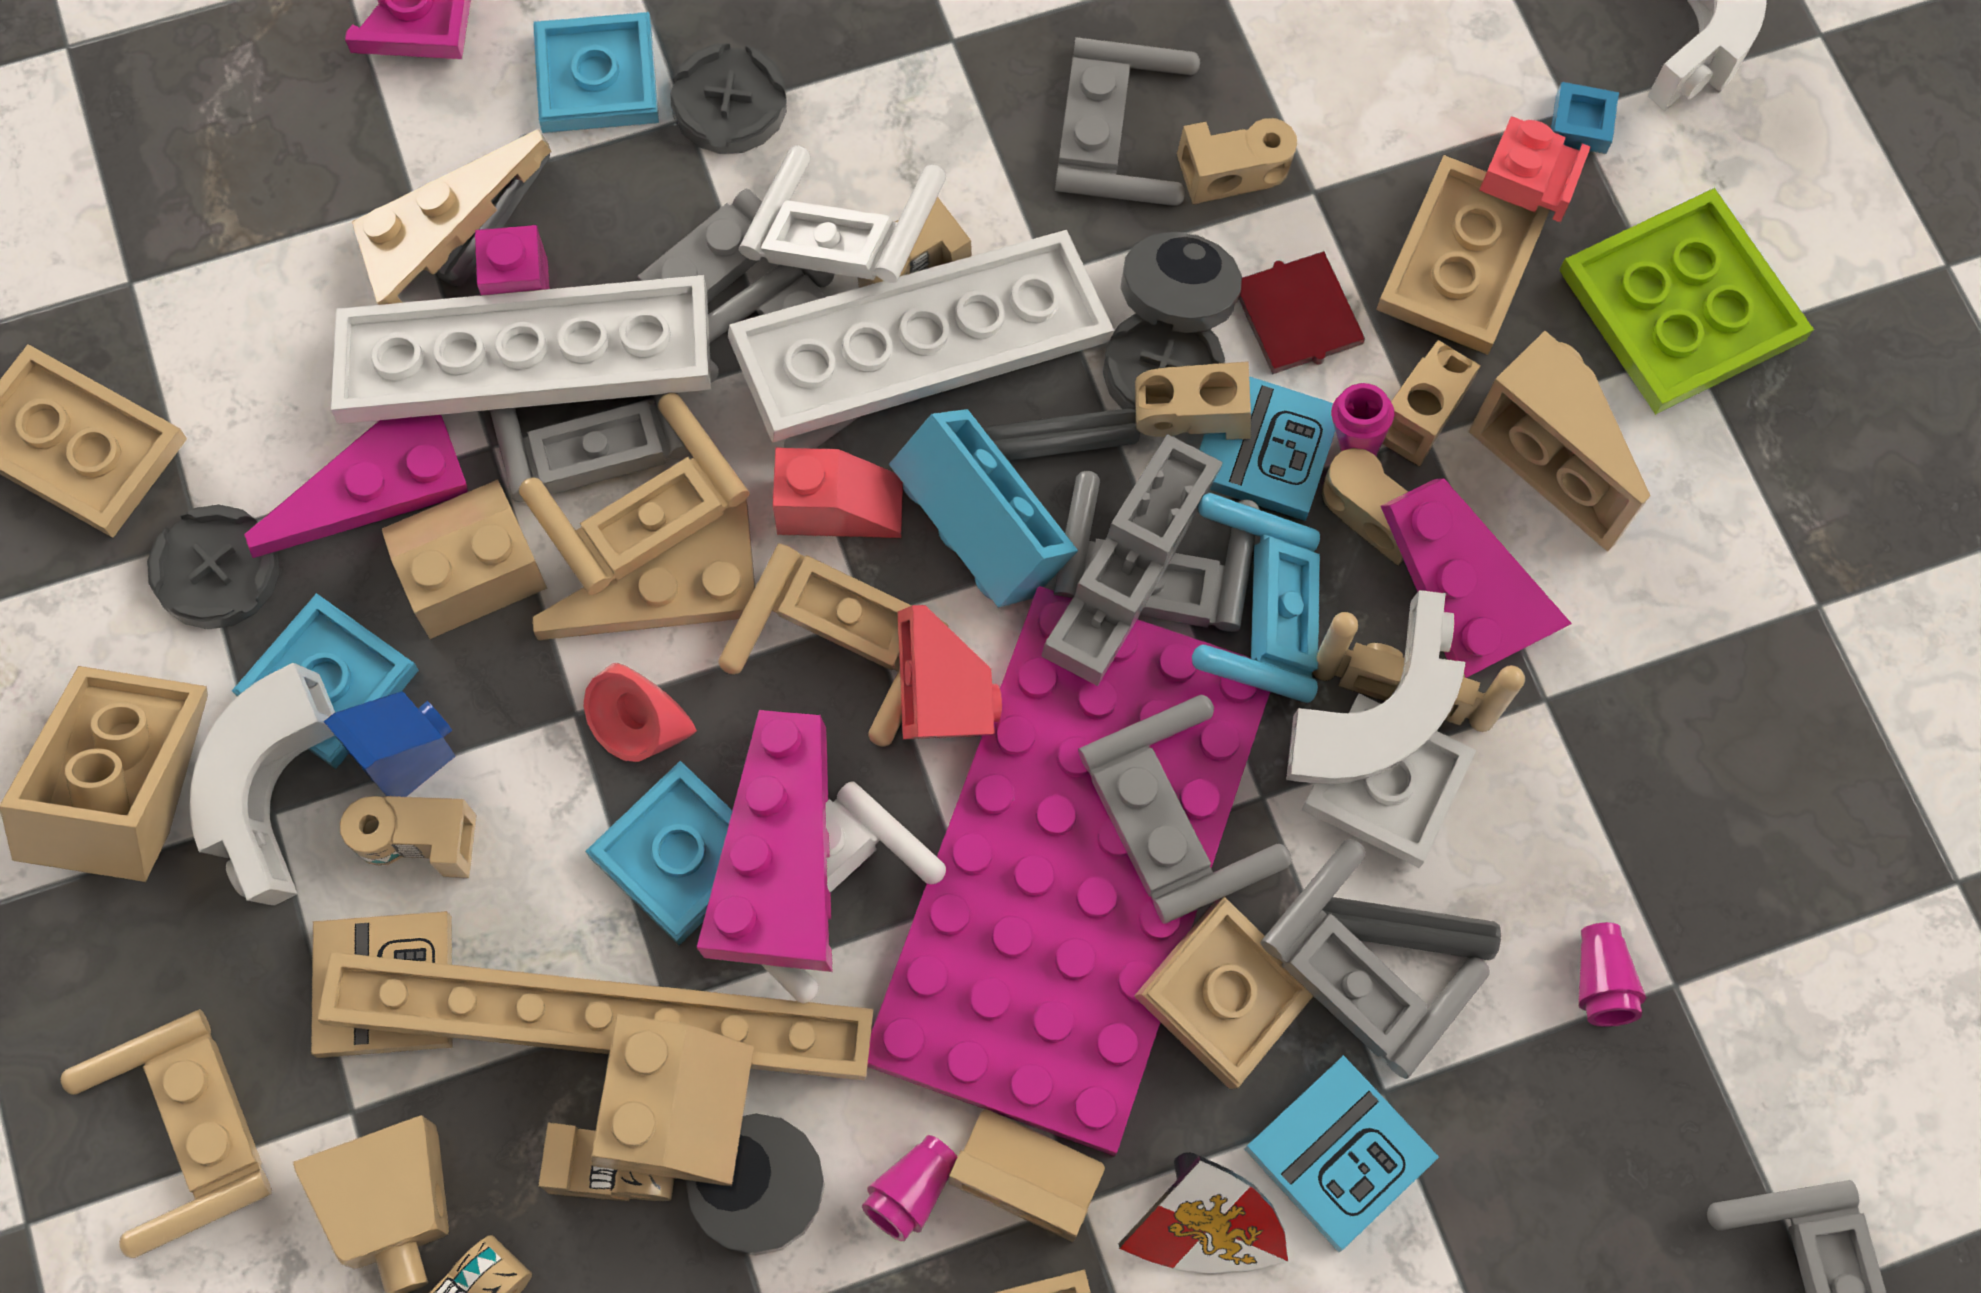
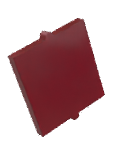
[1239,251,1365,374]

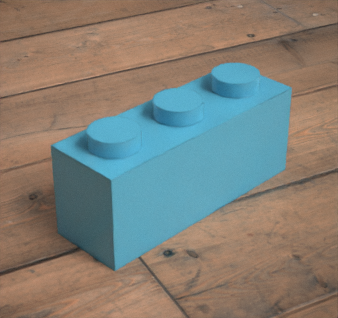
[889,409,1078,607]

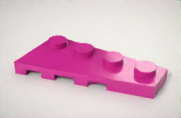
[697,710,833,972]

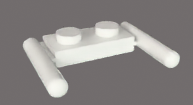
[739,146,946,283]
[761,781,946,1003]

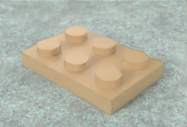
[1376,155,1550,355]
[0,344,187,538]

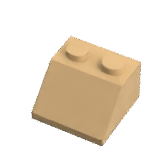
[382,480,547,639]
[591,1014,754,1186]

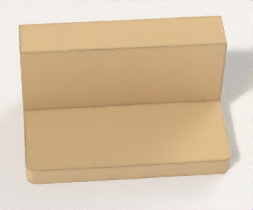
[949,1110,1105,1242]

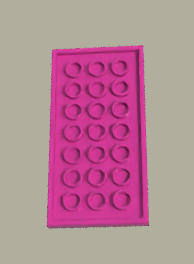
[867,586,1270,1156]

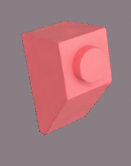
[773,448,903,538]
[898,605,1002,739]

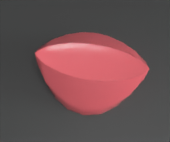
[583,662,697,762]

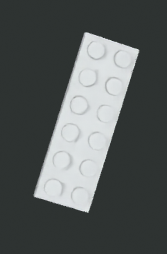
[728,230,1115,443]
[331,275,711,424]

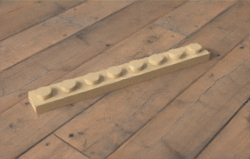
[317,952,873,1081]

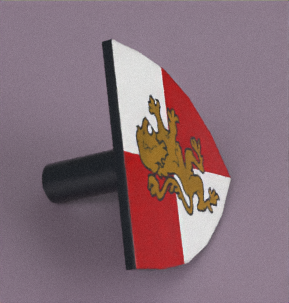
[1118,1152,1288,1273]

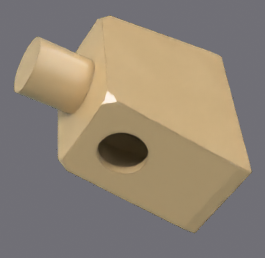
[293,1115,449,1293]

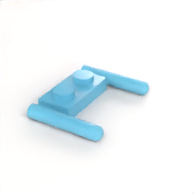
[1192,493,1320,703]

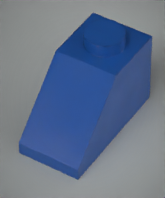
[323,691,456,797]

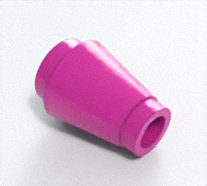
[1331,383,1394,457]
[1578,922,1646,1027]
[862,1135,958,1242]

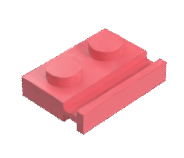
[1479,116,1590,223]

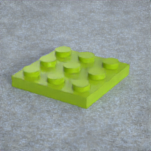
[1559,188,1814,415]

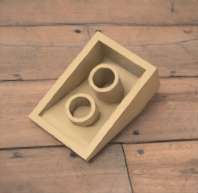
[1469,331,1651,552]
[0,666,208,882]

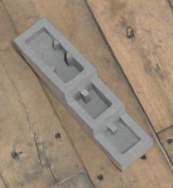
[1041,434,1223,686]

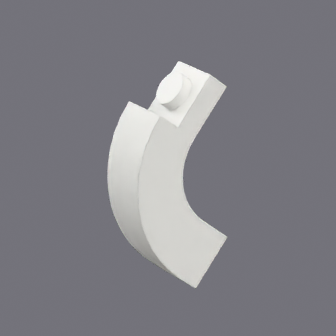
[1648,0,1766,111]
[1286,590,1466,784]
[190,663,335,906]

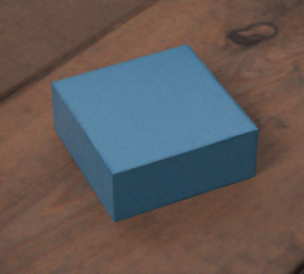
[1551,82,1619,154]

